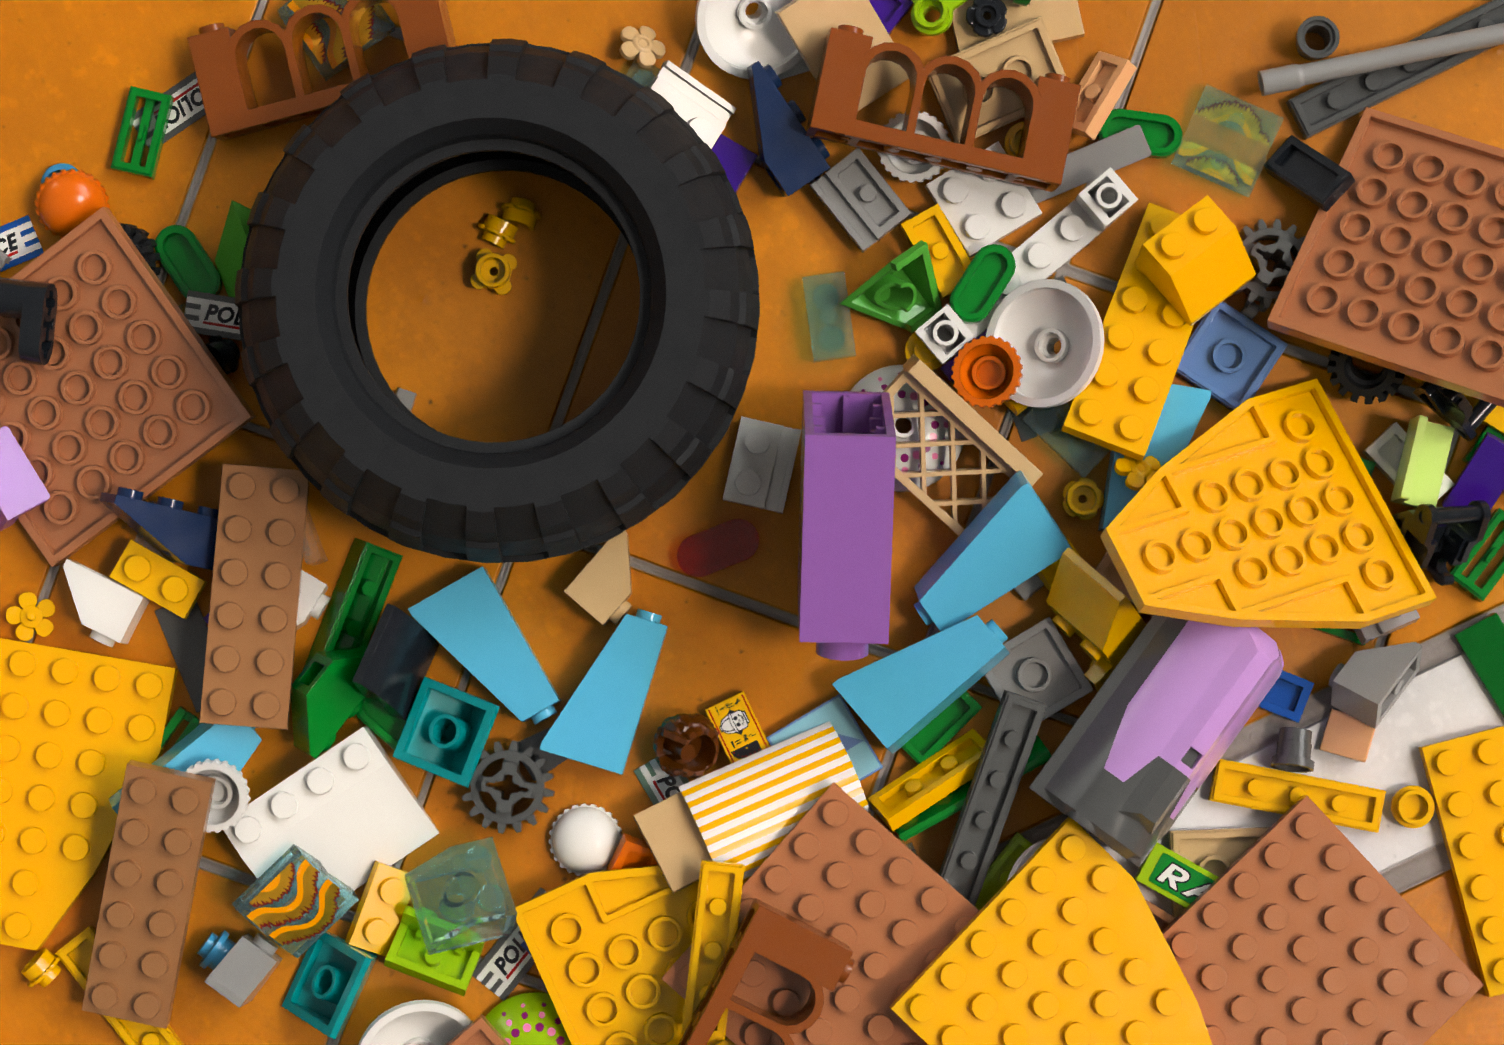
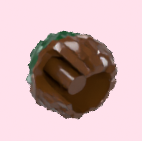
[653,713,720,779]

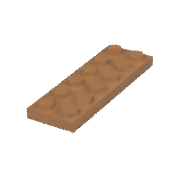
[199,464,310,730]
[82,760,216,1029]

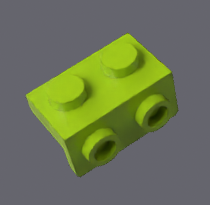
[384,906,486,996]

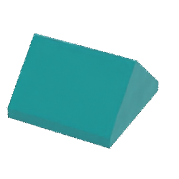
[392,676,500,787]
[282,930,378,1039]

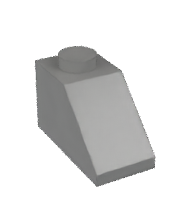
[1329,642,1423,729]
[204,933,283,1008]

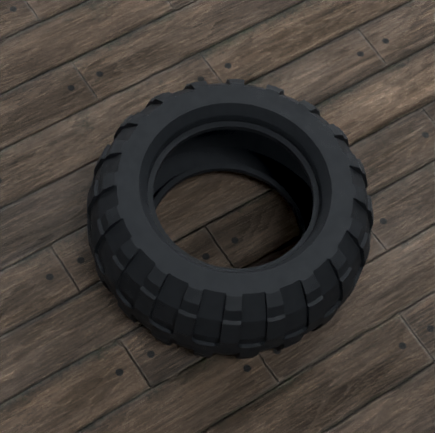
[235,39,760,563]

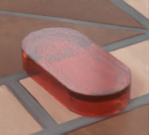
[677,519,759,578]

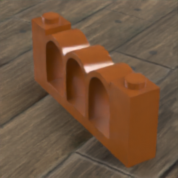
[187,0,457,141]
[805,25,1081,192]
[678,898,854,1045]

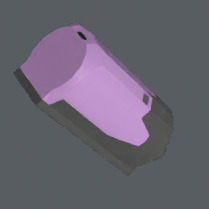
[1029,615,1284,868]

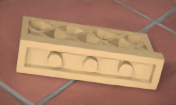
[883,354,1043,536]

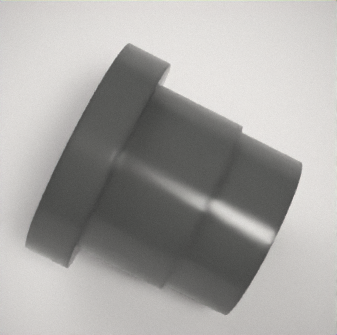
[1296,16,1340,60]
[1271,727,1315,773]

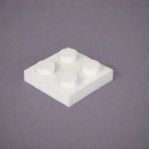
[925,141,1042,258]

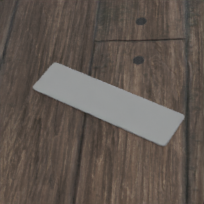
[1026,125,1151,203]

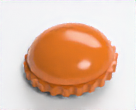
[34,168,110,239]
[951,336,1023,408]

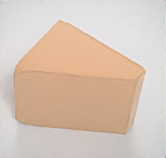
[1319,709,1375,762]

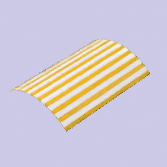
[678,721,871,883]

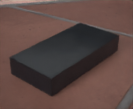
[1263,135,1355,212]

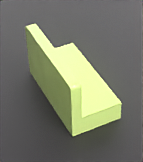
[1390,415,1455,508]

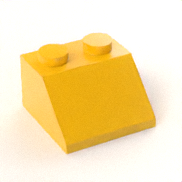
[1135,195,1256,326]
[1046,547,1146,668]

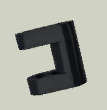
[0,278,58,365]

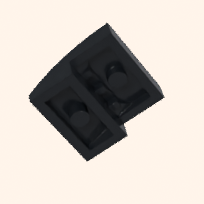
[352,604,439,721]

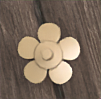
[619,26,666,68]

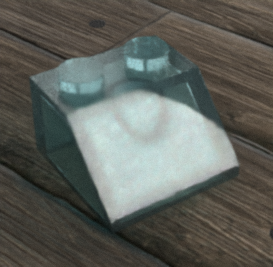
[405,837,517,955]

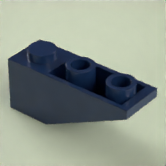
[747,61,830,197]
[100,487,219,571]

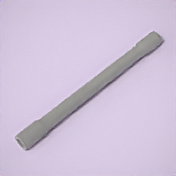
[1257,23,1504,96]

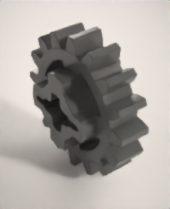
[1233,219,1306,313]
[462,740,555,834]

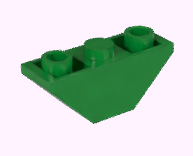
[291,645,368,759]

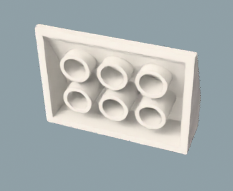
[223,727,440,926]

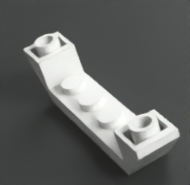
[915,167,1138,365]

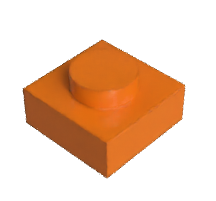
[607,833,658,870]

